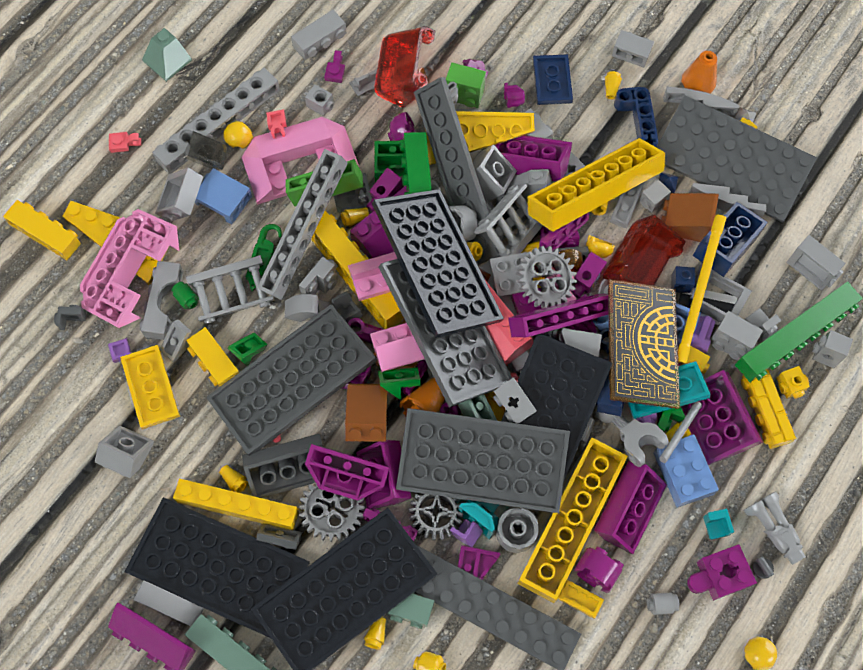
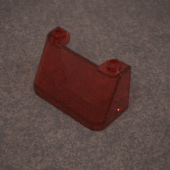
[374,26,436,108]
[603,215,686,289]

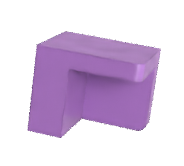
[450,519,483,547]

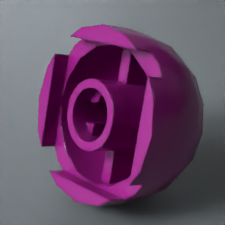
[388,112,415,141]

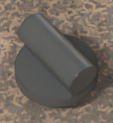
[753,556,774,579]

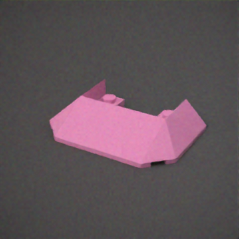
[242,117,360,205]
[80,209,179,328]
[348,252,425,372]

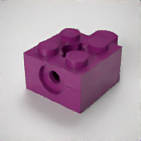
[687,544,757,601]

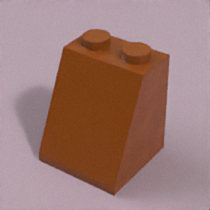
[659,193,719,242]
[345,384,387,442]

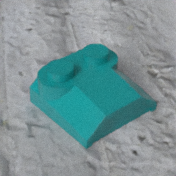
[458,500,499,540]

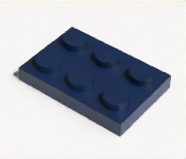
[533,54,573,105]

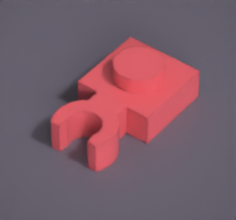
[266,109,287,139]

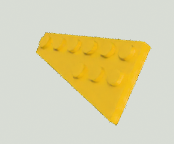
[425,111,535,166]
[63,201,169,285]

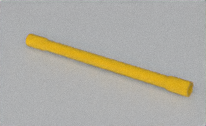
[675,214,726,364]

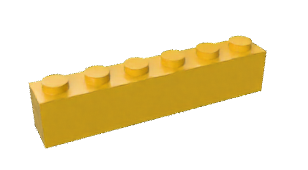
[173,478,299,530]

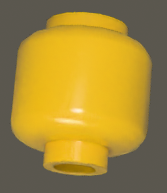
[413,651,446,670]

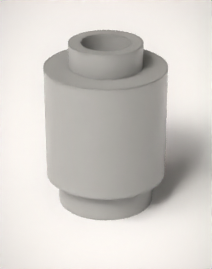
[647,592,679,615]

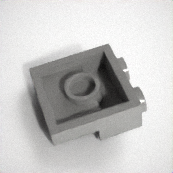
[299,257,339,295]

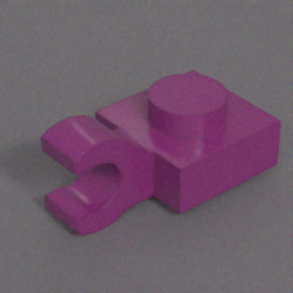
[324,50,345,83]

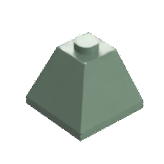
[142,28,192,82]

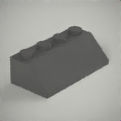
[242,434,323,498]

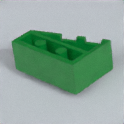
[374,141,405,183]

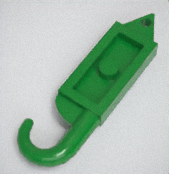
[245,224,282,292]

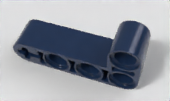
[614,87,658,147]

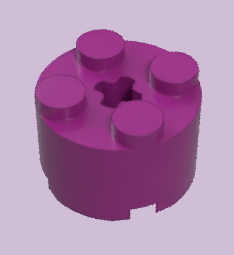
[574,547,624,593]

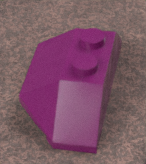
[305,444,390,500]

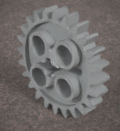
[516,246,577,309]
[299,482,365,542]

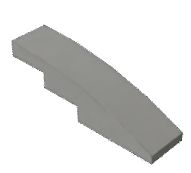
[663,87,739,117]
[689,183,766,218]

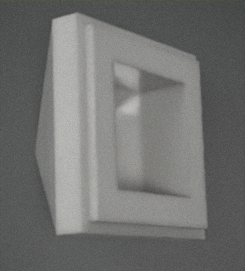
[735,107,756,122]

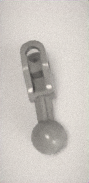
[595,405,669,467]

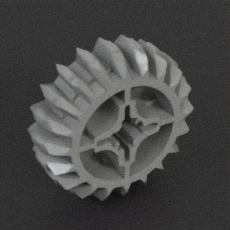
[409,493,463,540]

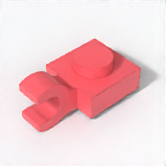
[109,132,141,153]

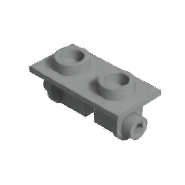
[349,67,388,96]

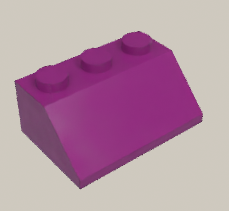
[356,440,412,510]

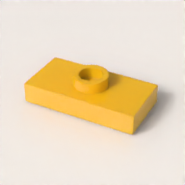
[557,580,604,619]

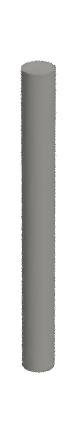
[659,401,702,463]

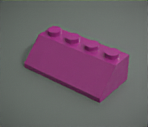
[495,135,572,181]
[594,461,667,554]
[108,602,196,670]

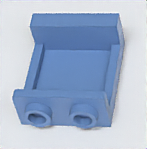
[195,168,252,225]

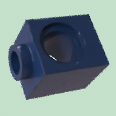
[671,266,695,293]

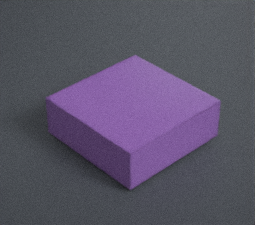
[108,338,132,363]

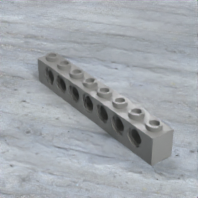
[152,68,280,174]
[257,149,348,300]

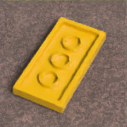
[120,345,180,429]

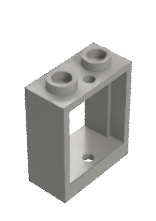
[155,168,203,222]
[786,235,846,291]
[690,269,752,322]

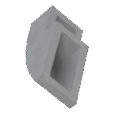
[134,580,204,626]

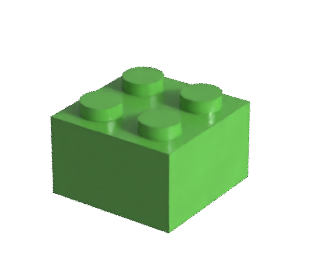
[446,62,486,108]

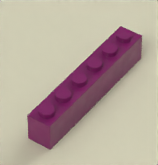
[508,294,613,338]

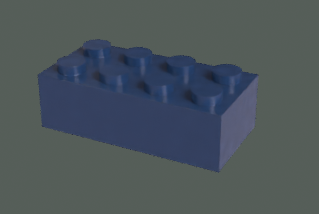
[692,202,768,277]

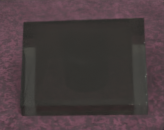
[183,131,227,171]

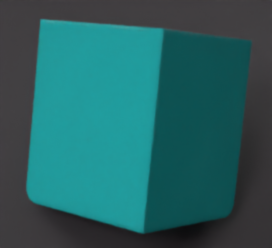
[703,509,734,540]

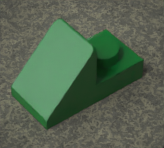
[228,333,268,366]
[378,367,420,399]
[657,406,685,432]

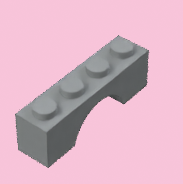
[140,261,184,340]

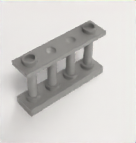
[474,183,543,258]
[186,256,274,324]

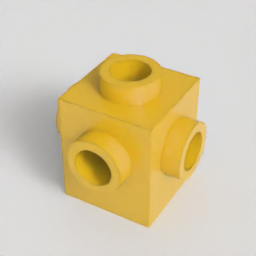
[776,366,810,399]

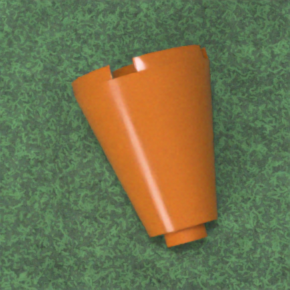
[681,51,717,94]
[400,377,445,417]

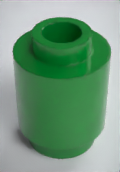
[171,282,199,309]

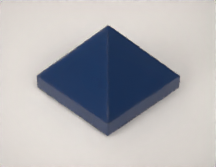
[659,172,678,193]

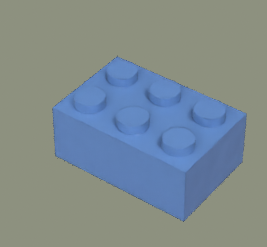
[653,435,719,508]

